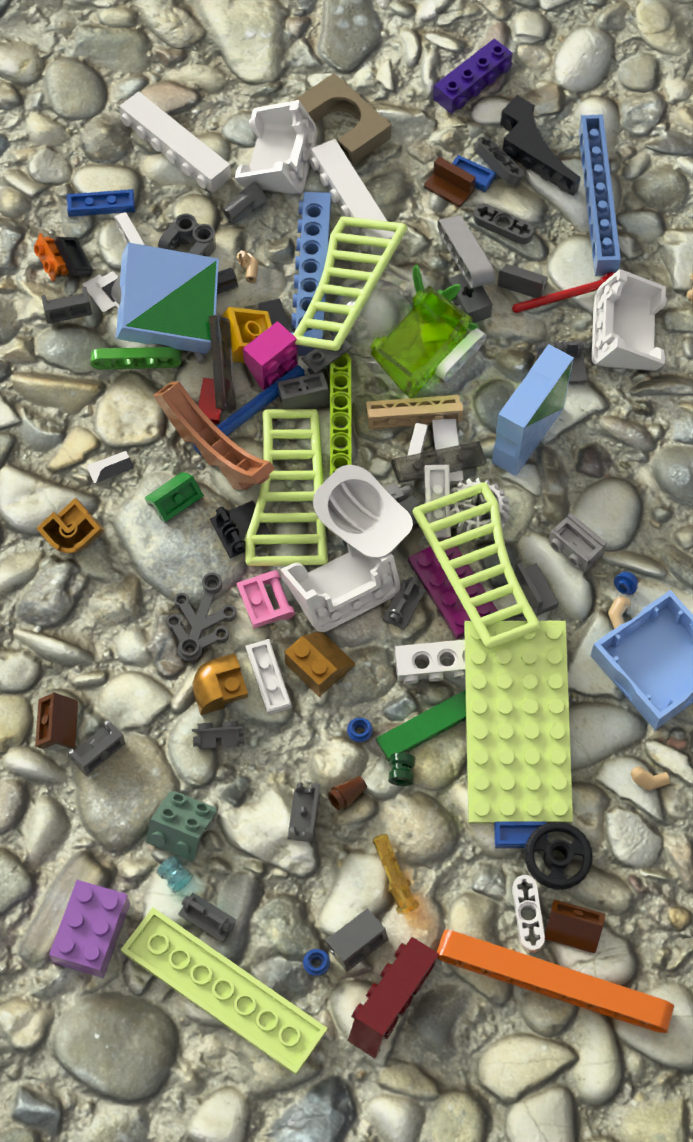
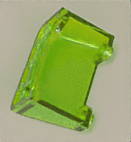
[370,286,473,398]

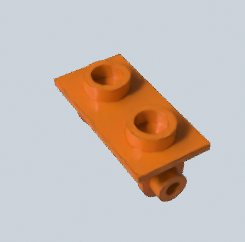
[34,233,69,282]

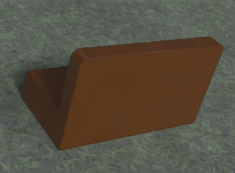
[424,157,476,208]
[35,692,78,749]
[544,899,605,953]

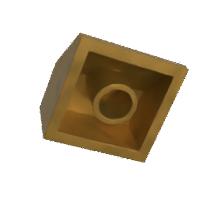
[284,632,355,697]

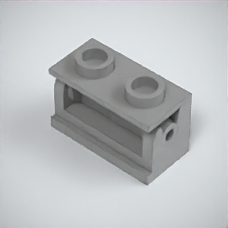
[548,512,607,572]

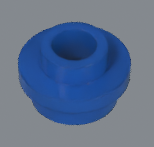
[614,571,638,595]
[347,717,373,743]
[303,949,330,976]

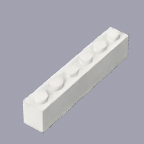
[120,91,231,193]
[310,139,395,256]

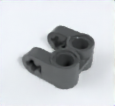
[158,213,216,257]

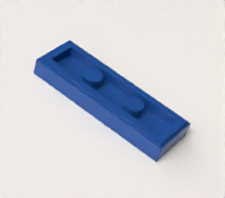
[67,189,135,217]

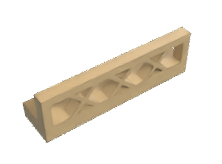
[366,395,463,429]

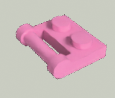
[237,570,295,629]

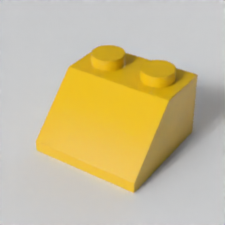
[216,307,272,363]

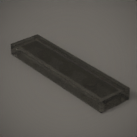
[209,315,236,412]
[391,441,487,484]

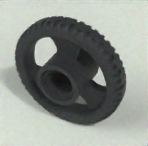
[524,822,593,890]

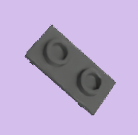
[301,333,352,374]
[382,577,426,630]
[192,721,245,749]
[178,893,237,942]

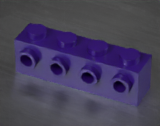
[433,38,513,114]

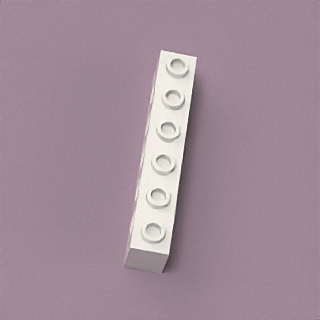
[394,640,465,684]

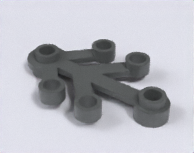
[166,572,236,662]

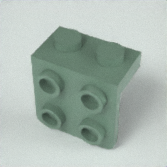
[146,791,217,861]

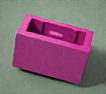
[243,321,298,390]

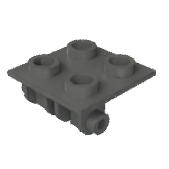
[535,339,587,383]

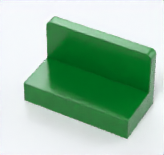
[144,472,204,522]

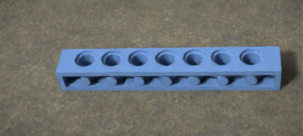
[578,114,621,276]
[291,192,331,356]

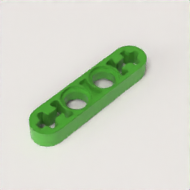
[91,347,181,370]

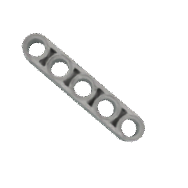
[437,215,495,289]

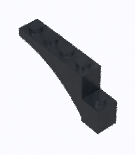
[500,95,581,196]

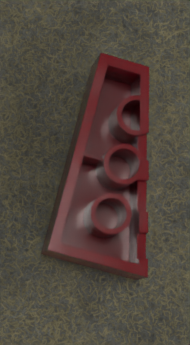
[348,937,439,1059]

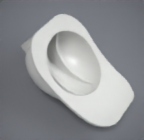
[313,465,413,558]

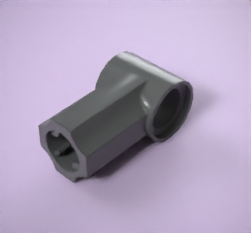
[222,181,268,224]

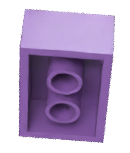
[49,880,130,979]

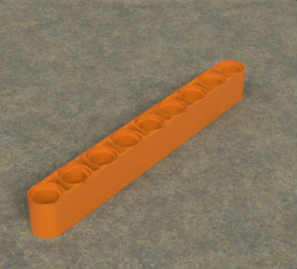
[437,930,674,1033]

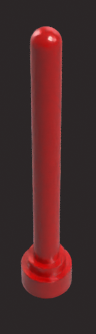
[512,272,615,313]

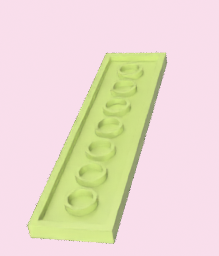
[120,907,328,1075]

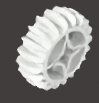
[448,477,510,541]

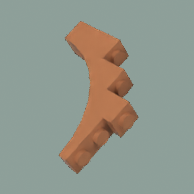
[153,381,275,490]

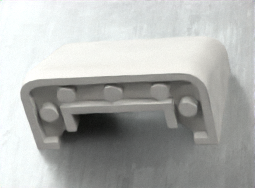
[235,100,317,195]
[592,269,667,371]
[281,543,401,632]

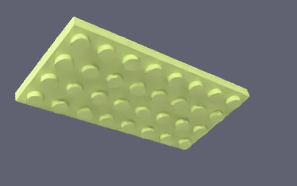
[464,621,573,824]

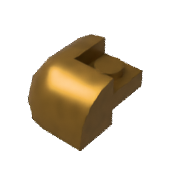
[36,498,105,553]
[192,653,248,715]

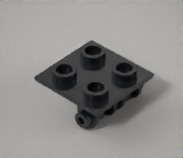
[210,500,272,559]

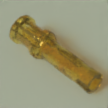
[372,834,419,914]

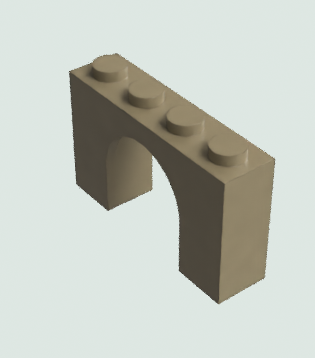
[294,73,392,166]

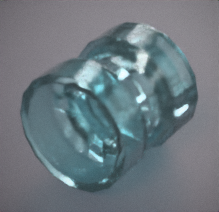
[156,855,193,893]

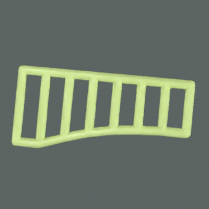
[293,216,408,351]
[245,409,328,566]
[412,482,541,649]

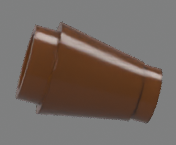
[328,776,367,810]

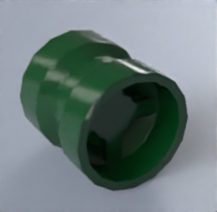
[388,753,416,786]

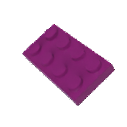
[408,537,498,639]

